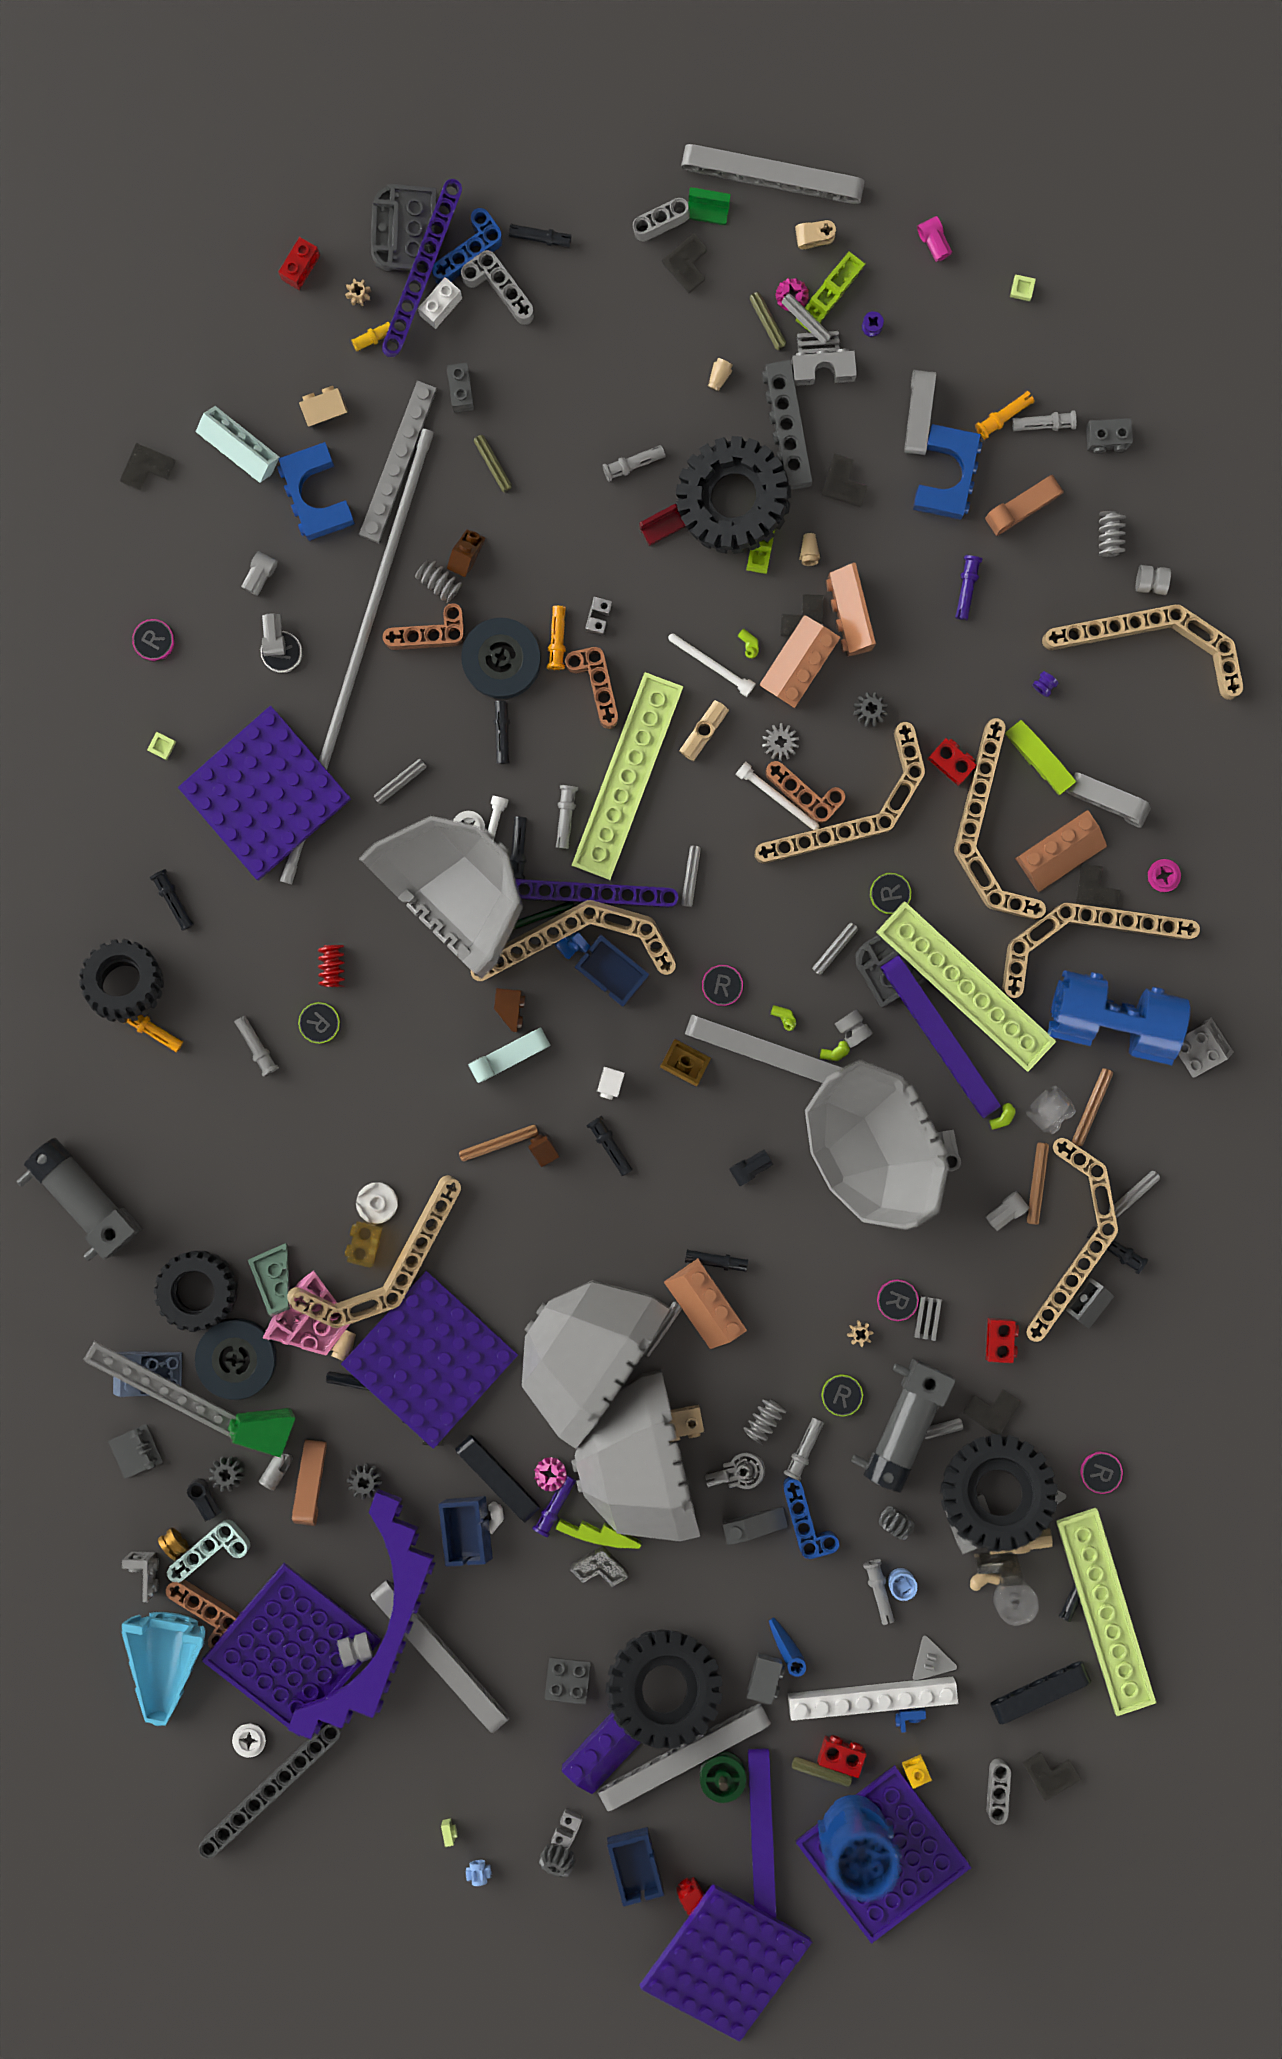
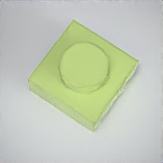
[1010,275,1036,301]
[147,732,176,760]
[441,1818,458,1847]

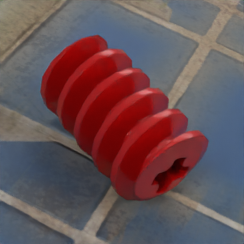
[318,945,345,987]

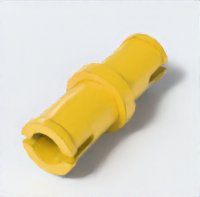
[351,322,390,352]

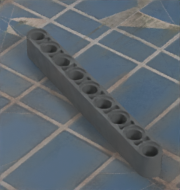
[199,1723,342,1859]

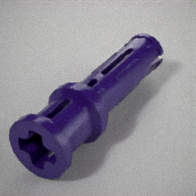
[955,555,983,620]
[532,1475,576,1537]

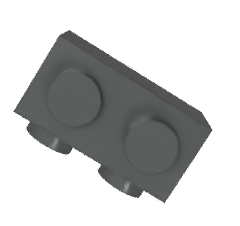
[1086,418,1133,453]
[1064,1277,1115,1329]
[747,1653,785,1705]

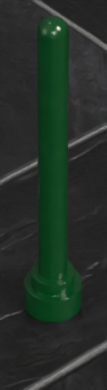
[513,902,574,930]

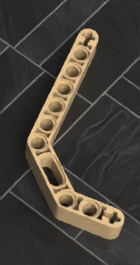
[1042,605,1243,700]
[954,718,1046,919]
[755,722,925,863]
[471,900,676,981]
[1002,903,1200,999]
[1027,1138,1118,1342]
[287,1175,461,1328]

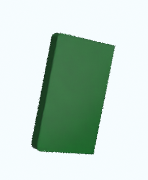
[688,187,731,225]

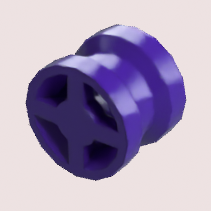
[862,311,884,337]
[1032,671,1059,697]

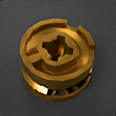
[158,1527,189,1561]

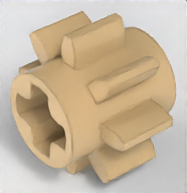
[345,279,371,306]
[847,1320,873,1347]

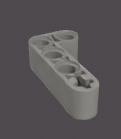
[461,251,534,325]
[904,370,936,455]
[1066,772,1151,828]

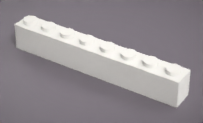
[788,1676,958,1721]

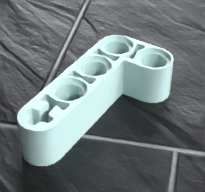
[468,1027,551,1083]
[167,1519,250,1582]

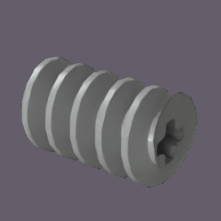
[1099,511,1126,557]
[415,560,462,603]
[743,1399,787,1445]

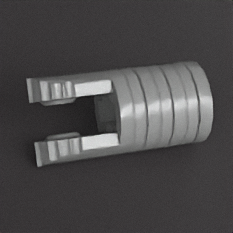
[259,1453,293,1491]

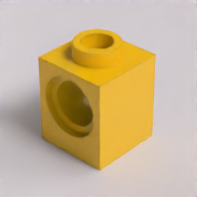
[902,1754,932,1789]

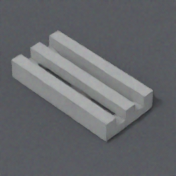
[797,331,840,354]
[914,1296,942,1341]

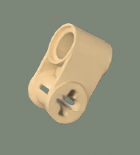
[795,220,836,249]

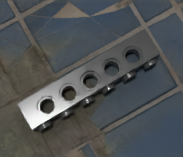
[762,360,812,490]

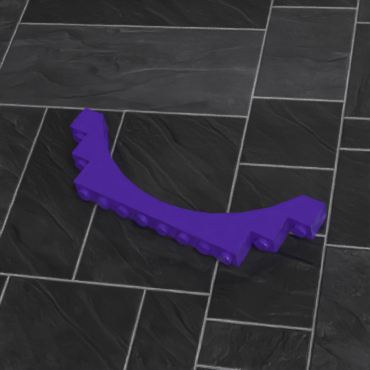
[288,1490,436,1739]

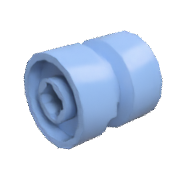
[888,1568,917,1601]

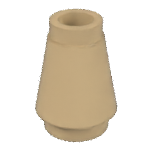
[708,358,733,391]
[800,533,820,566]
[331,1330,356,1361]

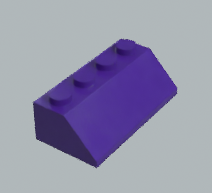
[561,1712,640,1794]

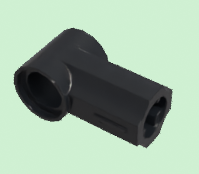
[729,1149,774,1187]
[187,1478,222,1522]

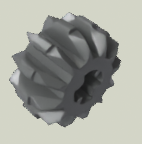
[853,692,888,727]
[209,1456,244,1492]
[347,1463,383,1500]
[879,1506,915,1540]
[539,1843,576,1878]

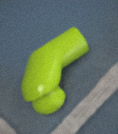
[737,628,759,658]
[770,1005,796,1031]
[820,1041,850,1061]
[989,1103,1016,1130]

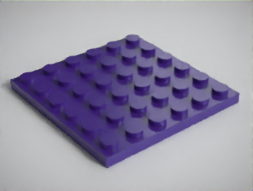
[178,705,351,881]
[341,1271,518,1449]
[202,1562,381,1736]
[795,1765,971,1944]
[640,1884,812,2042]

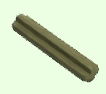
[750,292,786,350]
[474,435,512,492]
[792,1757,852,1787]

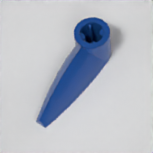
[768,1618,806,1677]

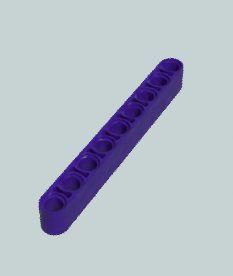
[382,179,462,357]
[515,879,678,908]
[880,955,1001,1119]
[748,1748,776,1918]

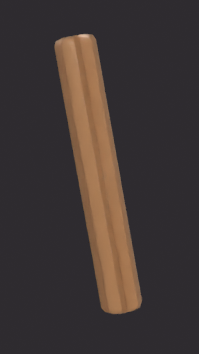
[1072,1068,1113,1146]
[459,1125,538,1161]
[1027,1143,1049,1225]

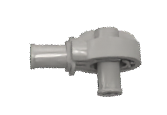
[705,1452,765,1489]

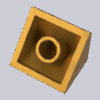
[660,1039,711,1087]

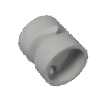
[1136,565,1171,595]
[835,1009,873,1048]
[337,1632,373,1667]

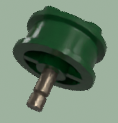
[699,1751,746,1803]

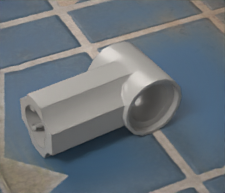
[241,551,278,596]
[262,613,286,656]
[936,1130,961,1171]
[986,1191,1030,1231]

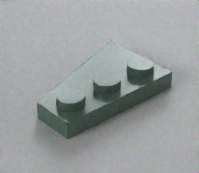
[248,1243,290,1317]

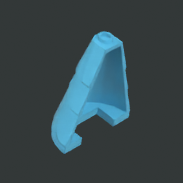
[122,1612,205,1726]

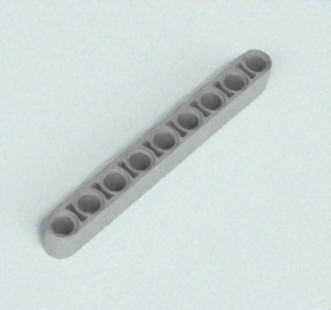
[681,144,865,204]
[685,1015,843,1083]
[371,1580,509,1733]
[597,1704,771,1811]

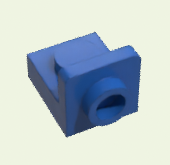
[555,932,591,959]
[895,1707,926,1733]

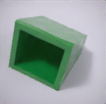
[228,1408,295,1458]

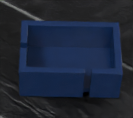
[575,935,649,1007]
[439,1496,493,1567]
[607,1827,664,1907]

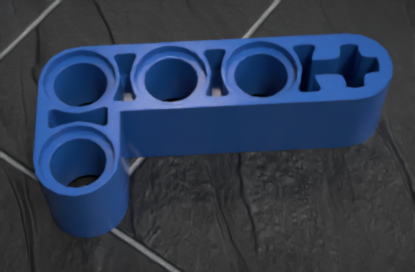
[432,208,502,284]
[783,1477,839,1559]

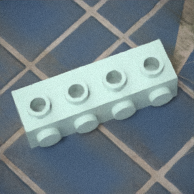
[196,406,280,483]

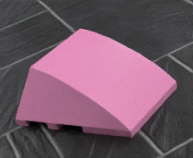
[263,1270,350,1356]

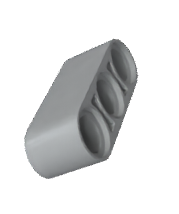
[632,198,690,241]
[986,1758,1011,1825]

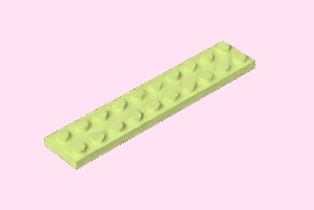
[572,672,683,880]
[876,901,1056,1072]
[1056,1508,1156,1716]

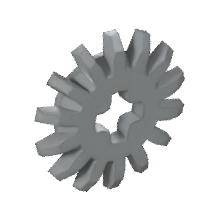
[762,723,799,761]

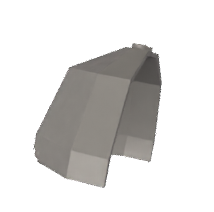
[359,816,523,979]
[805,1060,949,1229]
[522,1280,670,1449]
[572,1369,700,1541]

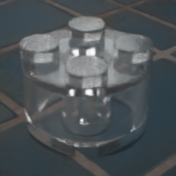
[1026,1086,1076,1134]
[993,1579,1039,1626]

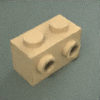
[299,386,348,427]
[669,1405,704,1442]

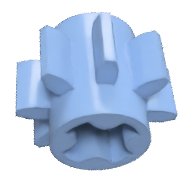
[465,1860,492,1886]

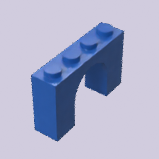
[913,424,983,520]
[277,442,355,541]

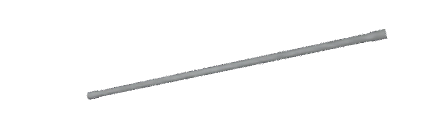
[280,429,434,885]

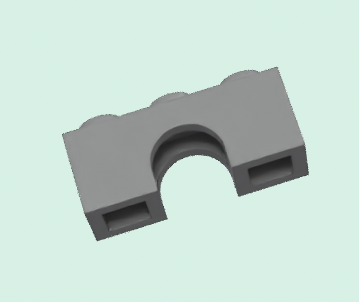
[791,349,856,386]

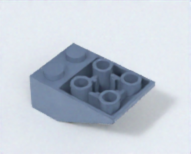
[113,1352,182,1397]

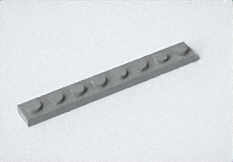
[359,381,437,543]
[84,1341,236,1438]

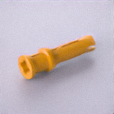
[975,391,1034,440]
[547,606,566,670]
[124,1015,183,1053]

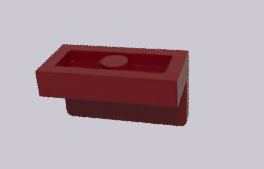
[639,503,685,546]

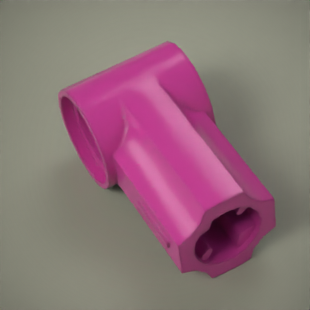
[917,216,952,262]

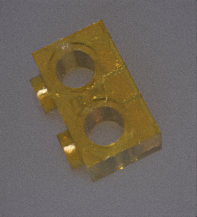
[345,1220,383,1268]

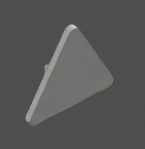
[912,1635,957,1681]

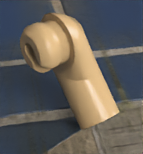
[970,1571,1001,1591]

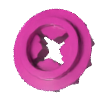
[776,278,809,311]
[1147,859,1181,892]
[534,1458,567,1491]

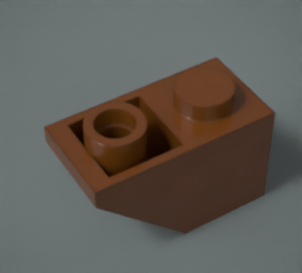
[447,529,485,577]
[494,988,525,1032]
[528,1134,560,1167]

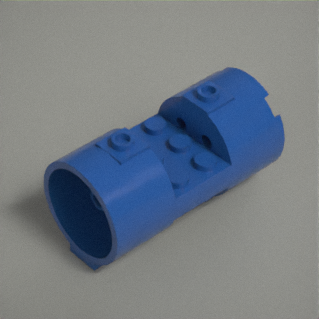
[1047,970,1190,1065]
[817,1795,900,1900]

